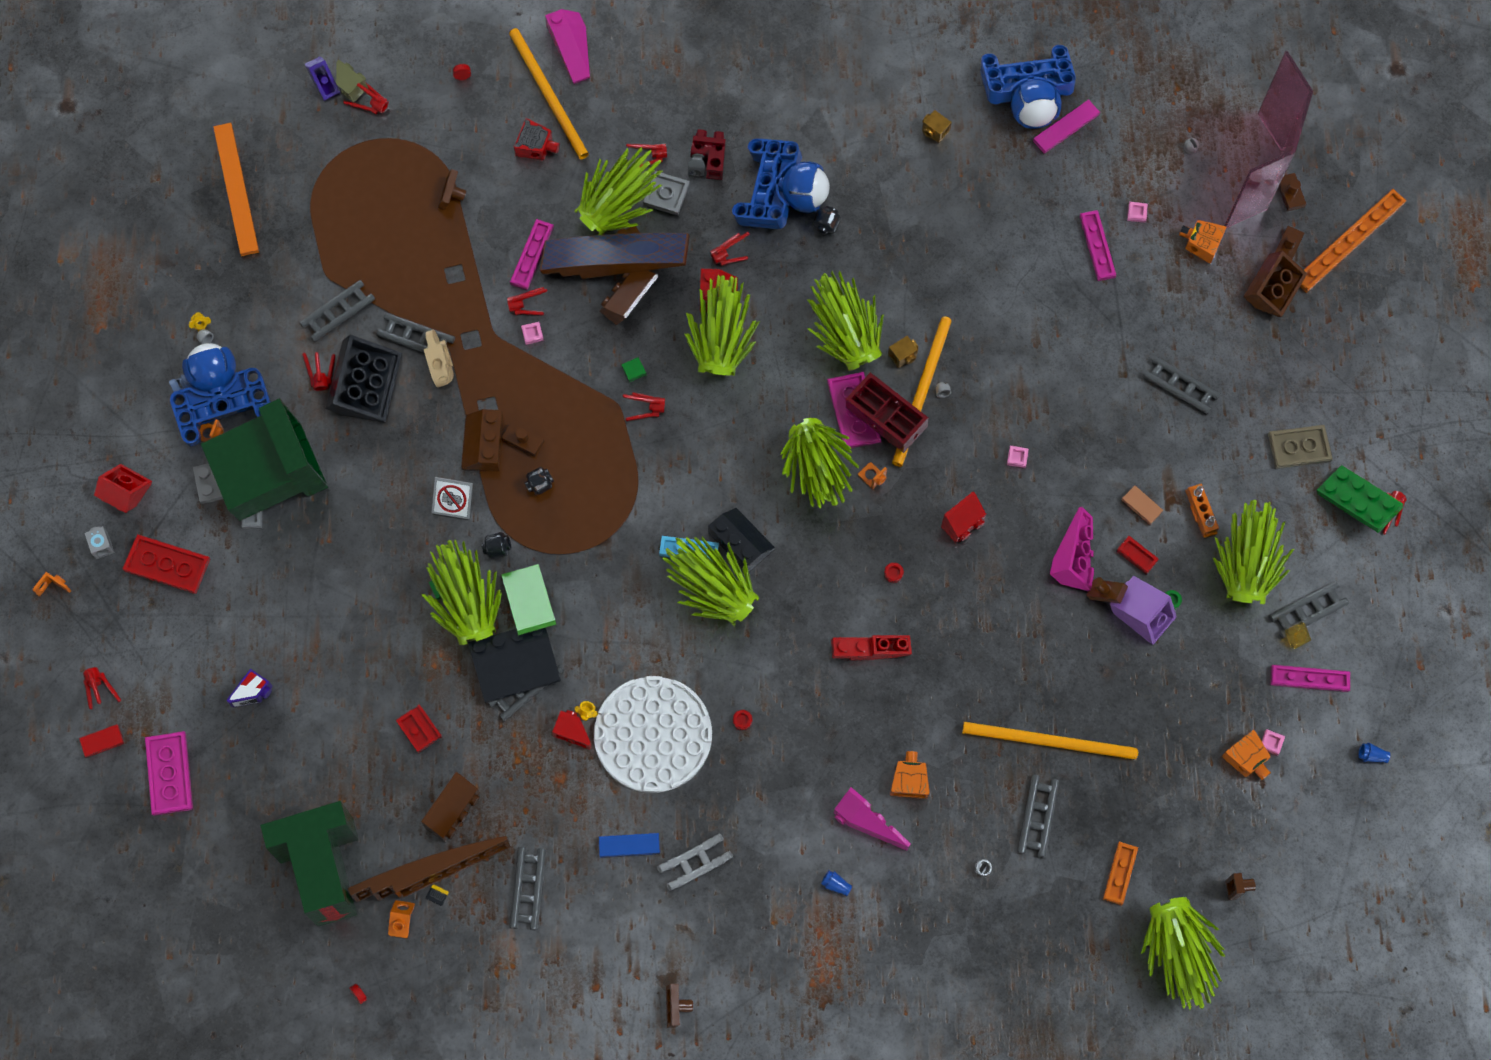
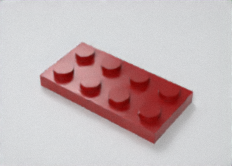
[123,534,211,594]

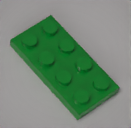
[1317,465,1403,533]

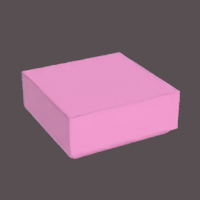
[1127,202,1148,223]
[521,322,544,345]
[1007,446,1029,468]
[1262,729,1285,756]

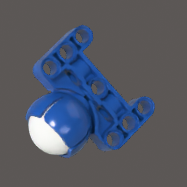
[980,45,1076,129]
[732,138,830,229]
[170,343,271,446]

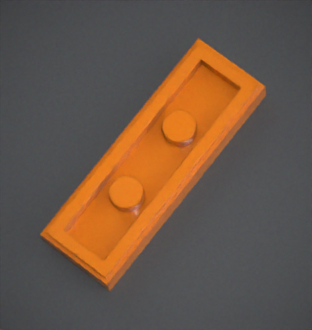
[1103,841,1139,906]

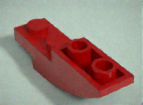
[831,635,912,661]

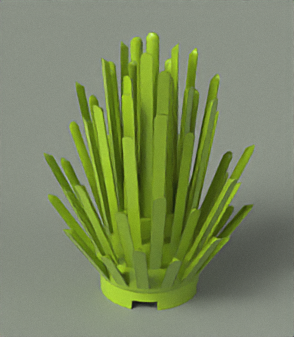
[575,147,663,235]
[807,271,884,371]
[684,275,760,376]
[780,418,859,508]
[1213,500,1294,604]
[663,536,759,625]
[421,539,502,645]
[1141,897,1225,1010]

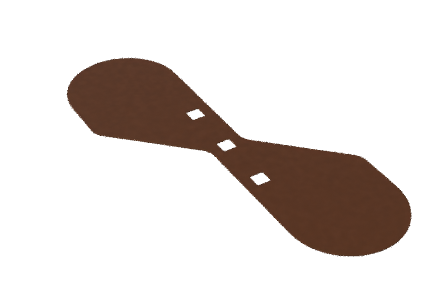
[310,138,639,555]

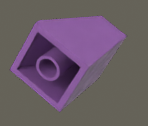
[1110,576,1177,645]

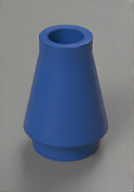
[1358,742,1390,763]
[821,870,852,896]

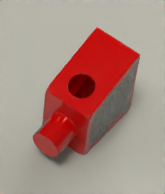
[514,118,560,160]

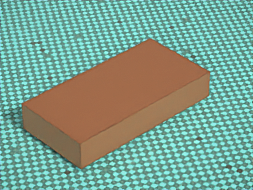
[1122,486,1163,525]

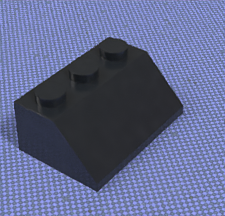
[708,508,775,572]

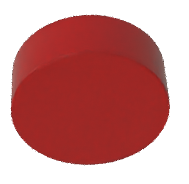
[453,64,471,80]
[884,563,904,583]
[733,710,752,730]
[349,984,367,1004]

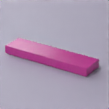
[1033,100,1100,154]
[1079,210,1116,281]
[510,219,554,290]
[1271,665,1350,692]

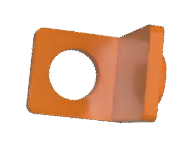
[200,419,224,442]
[858,462,887,489]
[32,572,71,596]
[388,900,415,938]

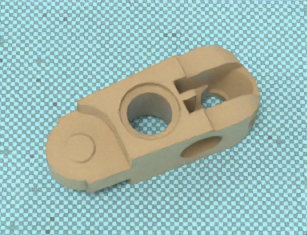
[424,329,454,388]

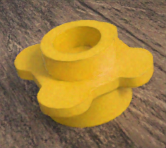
[188,312,211,332]
[574,701,598,721]

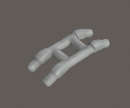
[657,833,733,891]

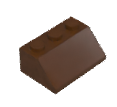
[1243,251,1307,317]
[599,270,658,325]
[461,409,504,471]
[421,772,480,843]

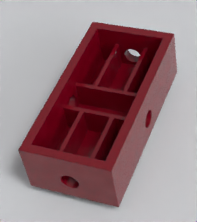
[846,372,929,453]

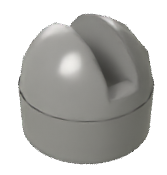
[1184,138,1199,154]
[197,329,214,344]
[936,382,951,398]
[975,860,992,876]

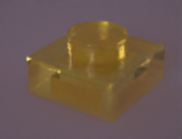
[1285,622,1311,649]

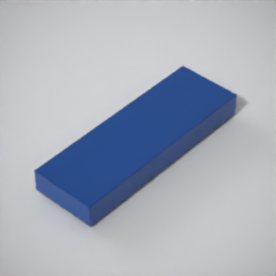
[599,833,660,858]

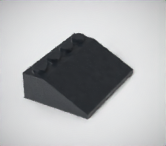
[325,334,402,422]
[468,627,561,703]

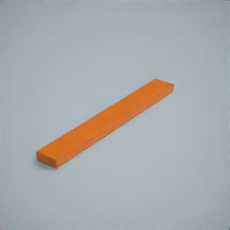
[213,123,259,257]
[1300,189,1407,293]

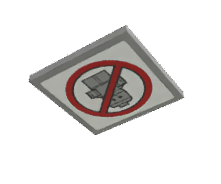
[432,477,473,519]

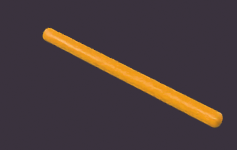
[509,28,589,160]
[892,316,952,467]
[962,722,1139,759]

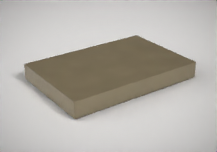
[1268,425,1333,469]

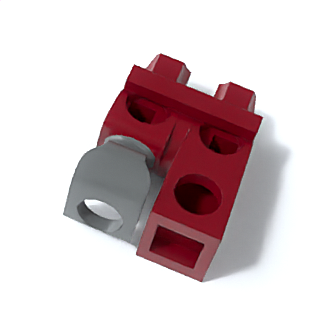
[688,129,726,180]

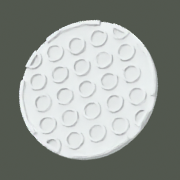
[594,676,712,793]

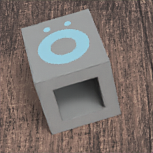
[85,526,115,559]

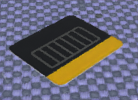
[426,884,449,906]

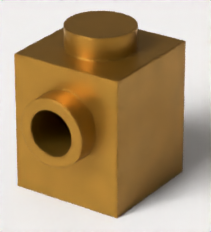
[922,110,952,143]
[888,335,918,368]

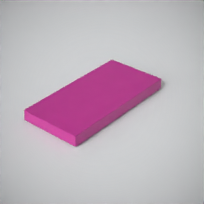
[827,372,881,448]
[145,731,193,816]

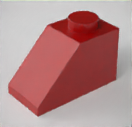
[552,710,592,750]

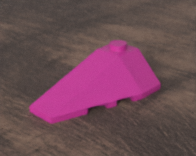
[545,9,590,84]
[1050,507,1094,591]
[834,787,911,851]

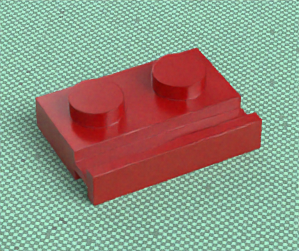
[396,704,442,753]

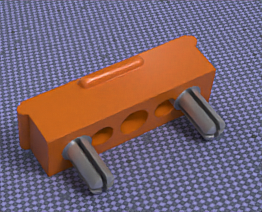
[1185,484,1219,538]

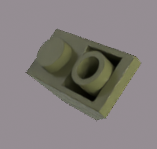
[336,60,368,102]

